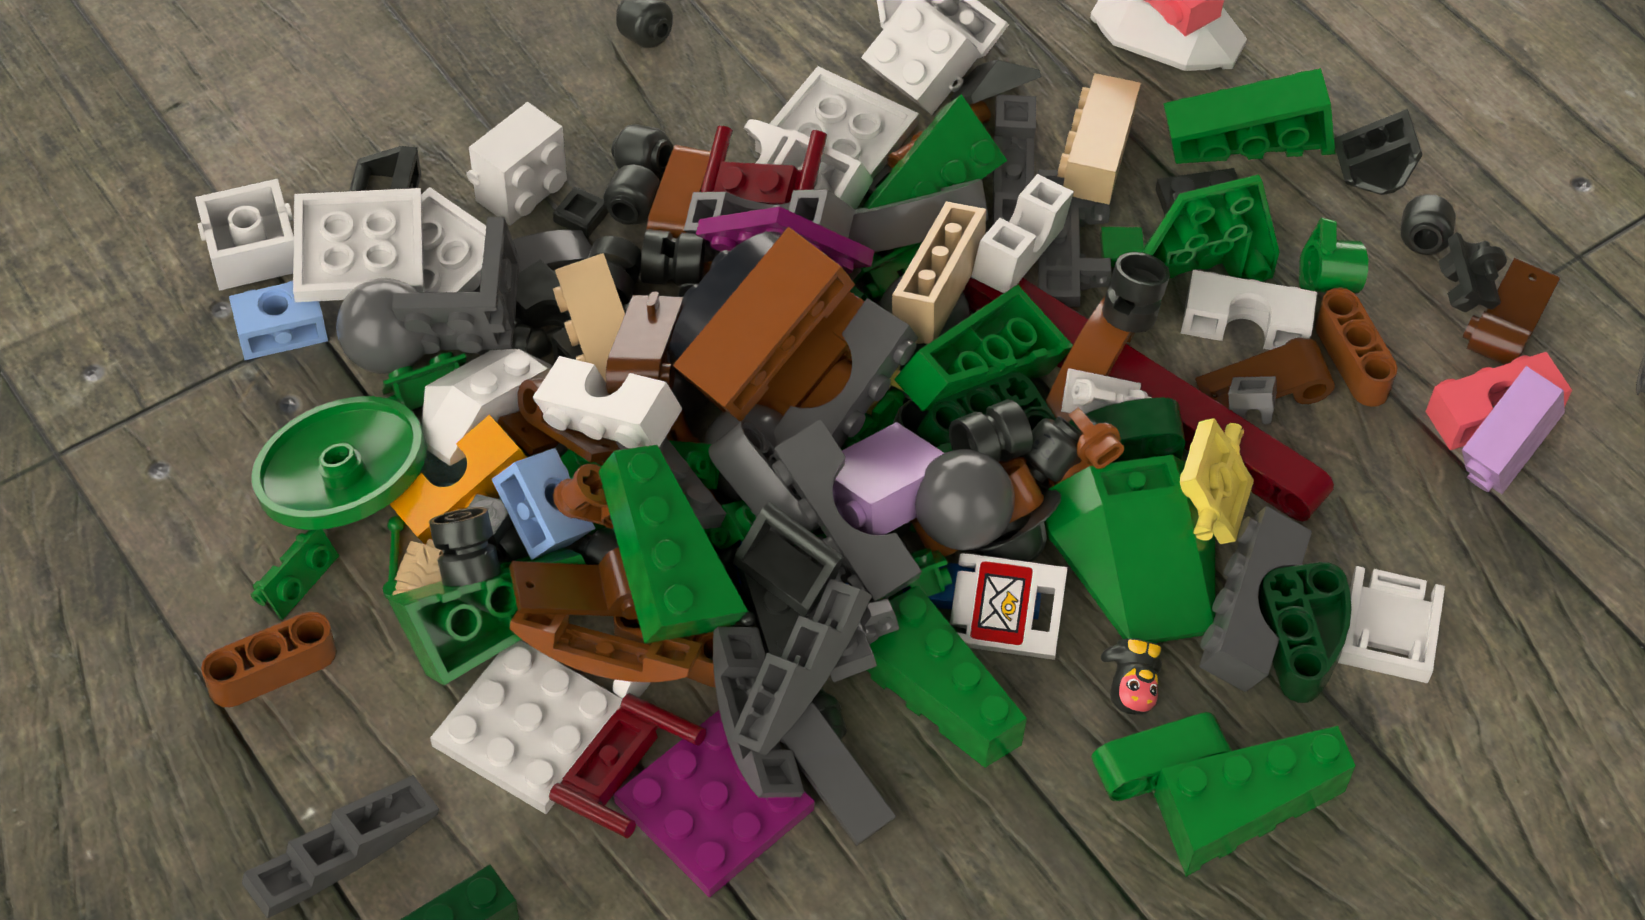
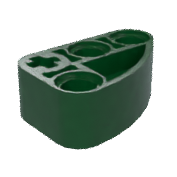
[917,372,1056,457]
[1068,397,1185,463]
[1258,562,1352,703]

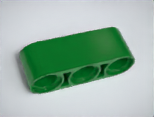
[1091,712,1232,801]

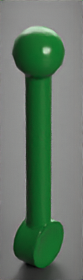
[382,516,405,599]

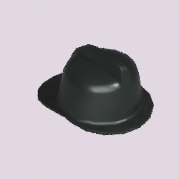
[973,490,1061,562]

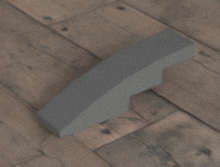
[730,579,872,756]
[242,775,439,919]

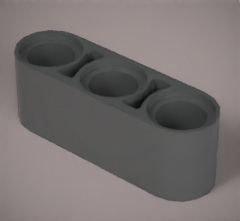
[708,420,819,547]

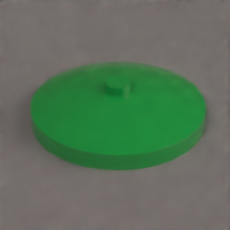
[251,396,427,530]

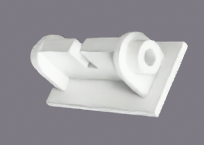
[1061,369,1151,414]

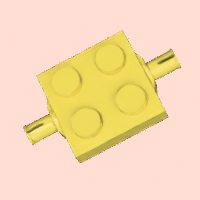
[1180,418,1254,544]

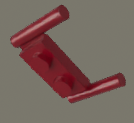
[700,126,827,204]
[549,693,706,838]

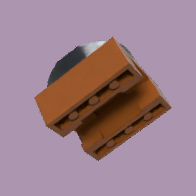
[667,226,865,422]

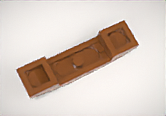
[1045,296,1135,422]
[510,611,702,682]

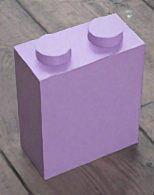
[1462,366,1565,494]
[833,422,944,535]

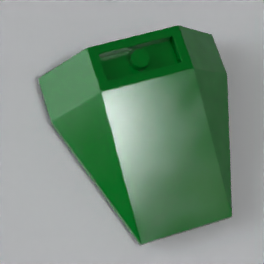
[1142,174,1280,301]
[1044,455,1215,643]

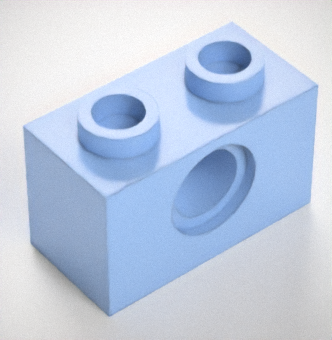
[229,281,328,360]
[491,448,595,560]

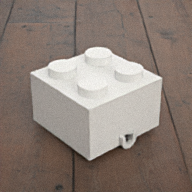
[861,0,981,115]
[466,102,567,226]
[195,179,294,291]

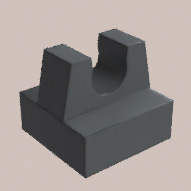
[1228,376,1277,424]

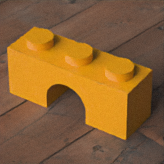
[390,414,527,545]

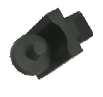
[1438,232,1507,313]

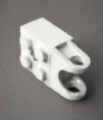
[743,119,873,209]

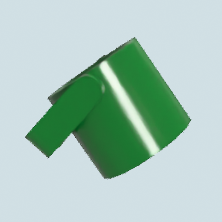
[1299,217,1368,294]

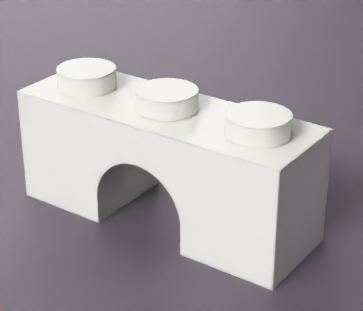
[971,174,1074,293]
[1181,270,1317,350]
[533,356,682,448]

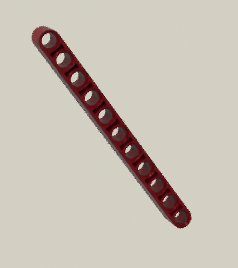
[963,275,1334,522]

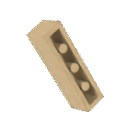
[1057,73,1141,205]
[892,201,986,344]
[553,253,625,382]

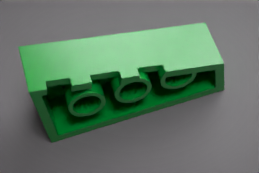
[1163,68,1335,164]
[861,94,1008,255]
[894,284,1073,412]
[598,445,748,644]
[387,548,586,685]
[866,585,1027,768]
[1154,725,1356,877]

